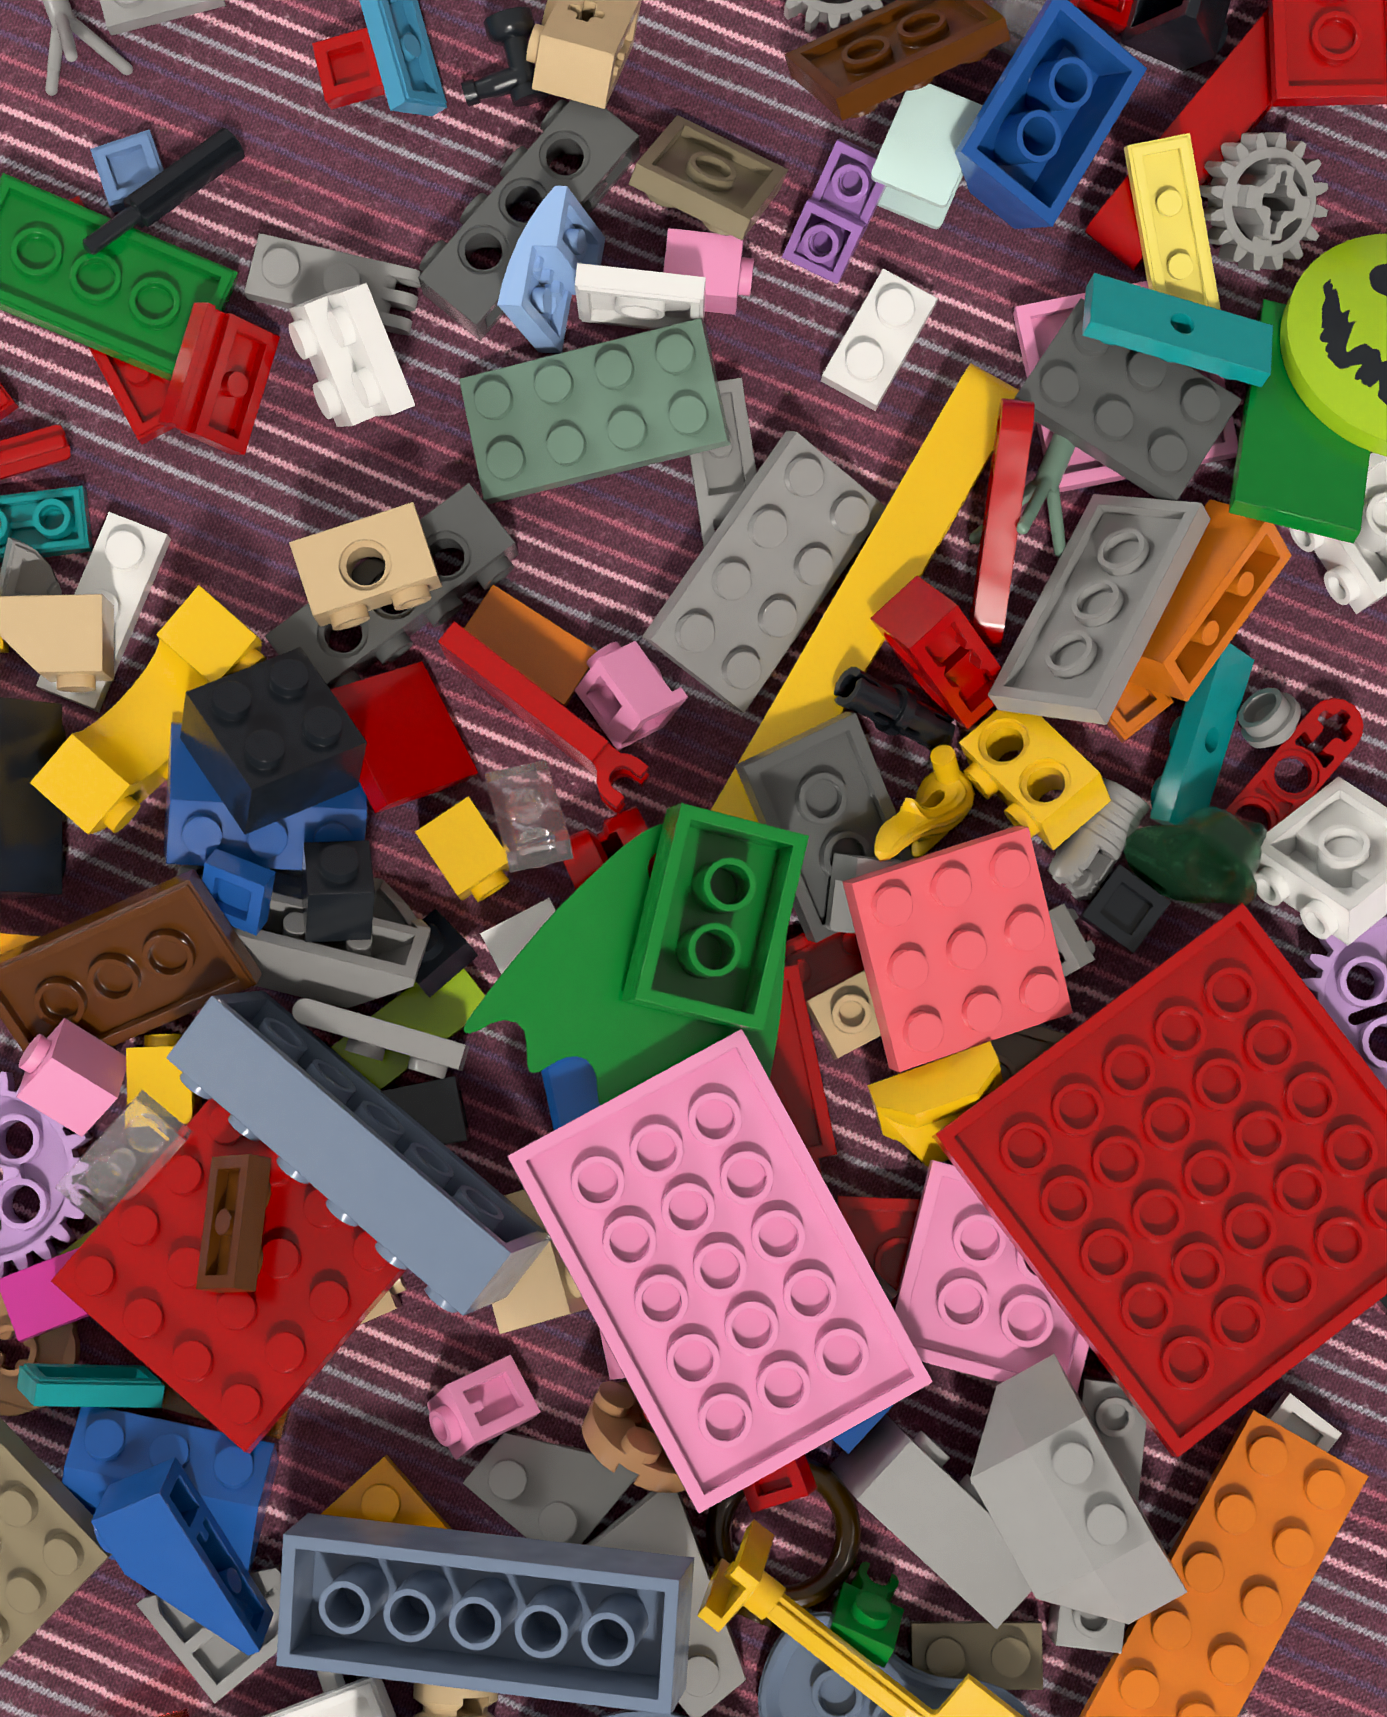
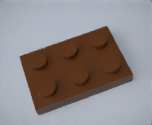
[784,0,1011,121]

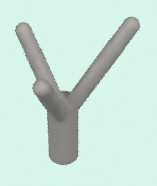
[42,0,133,96]

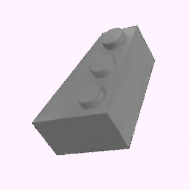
[829,1414,1032,1629]
[586,1491,746,1717]

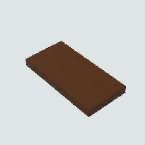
[0,869,262,1051]

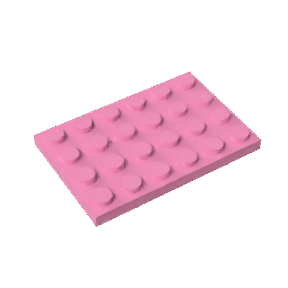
[507,1029,933,1513]

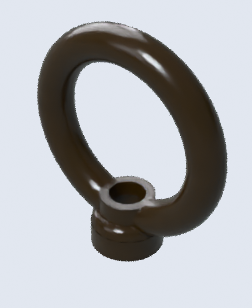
[706,1457,861,1628]

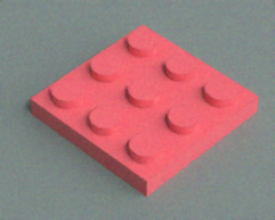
[842,825,1073,1072]

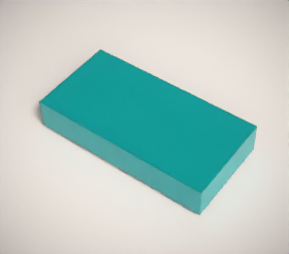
[17,1363,165,1408]

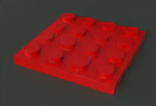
[51,1098,407,1454]

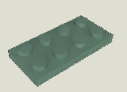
[459,318,731,504]

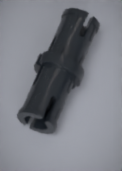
[834,667,955,751]

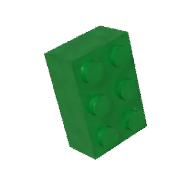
[621,803,809,1032]

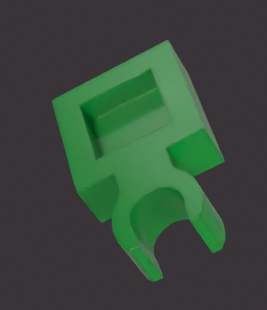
[827,1561,904,1668]

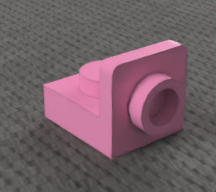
[427,1355,541,1460]

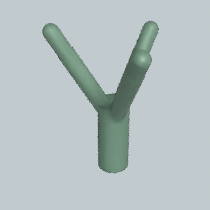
[969,433,1075,558]

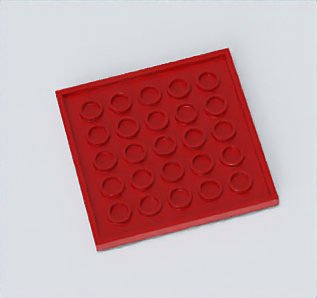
[932,903,1387,1457]

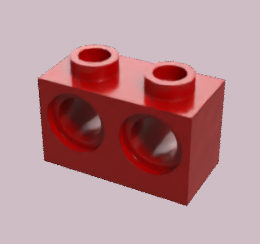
[870,575,1002,729]

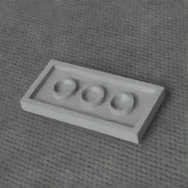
[642,430,886,713]
[988,494,1211,725]

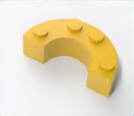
[30,585,266,834]

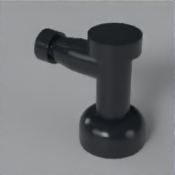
[461,7,549,107]

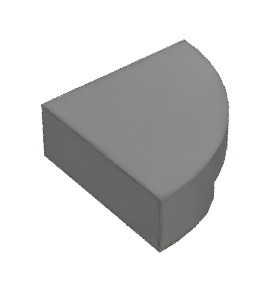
[0,537,62,596]

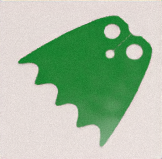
[464,824,787,1105]

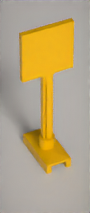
[697,1519,1024,1717]

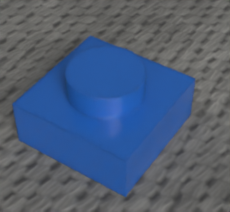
[202,848,276,936]

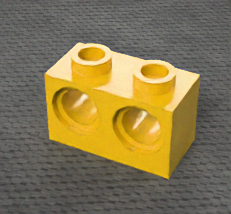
[959,709,1111,851]

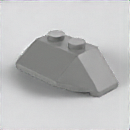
[177,865,431,1008]
[970,1353,1187,1624]

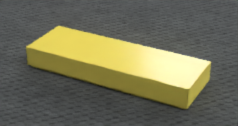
[1124,133,1221,310]

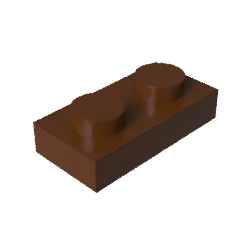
[196,1154,271,1293]

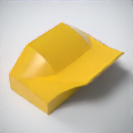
[867,1041,1003,1167]

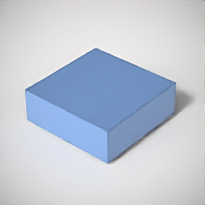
[90,129,164,213]

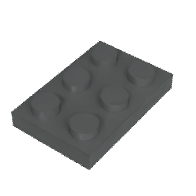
[1014,298,1242,501]
[735,712,914,943]

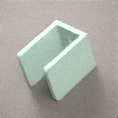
[871,84,983,229]

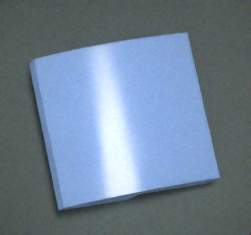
[497,186,605,354]

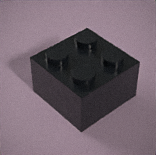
[180,647,367,835]

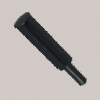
[83,127,245,255]

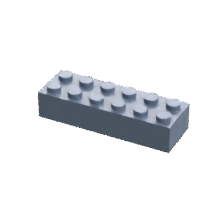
[166,990,551,1316]
[276,1513,694,1715]

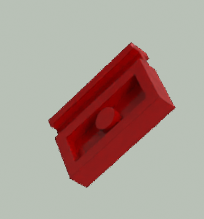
[158,302,280,455]

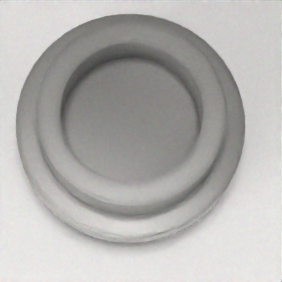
[1238,688,1301,748]

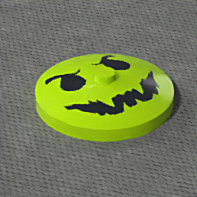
[1280,234,1387,457]

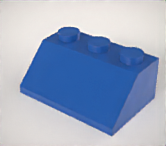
[955,0,1147,229]
[163,722,367,870]
[62,1407,279,1574]

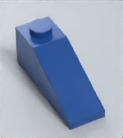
[91,1457,274,1656]

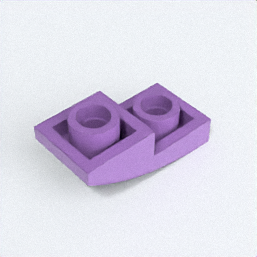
[781,138,886,284]

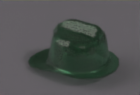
[1124,806,1267,905]

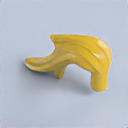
[874,745,975,862]

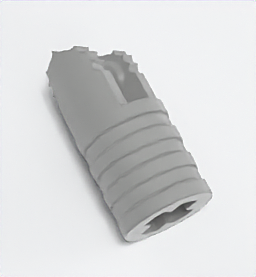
[1047,778,1150,902]

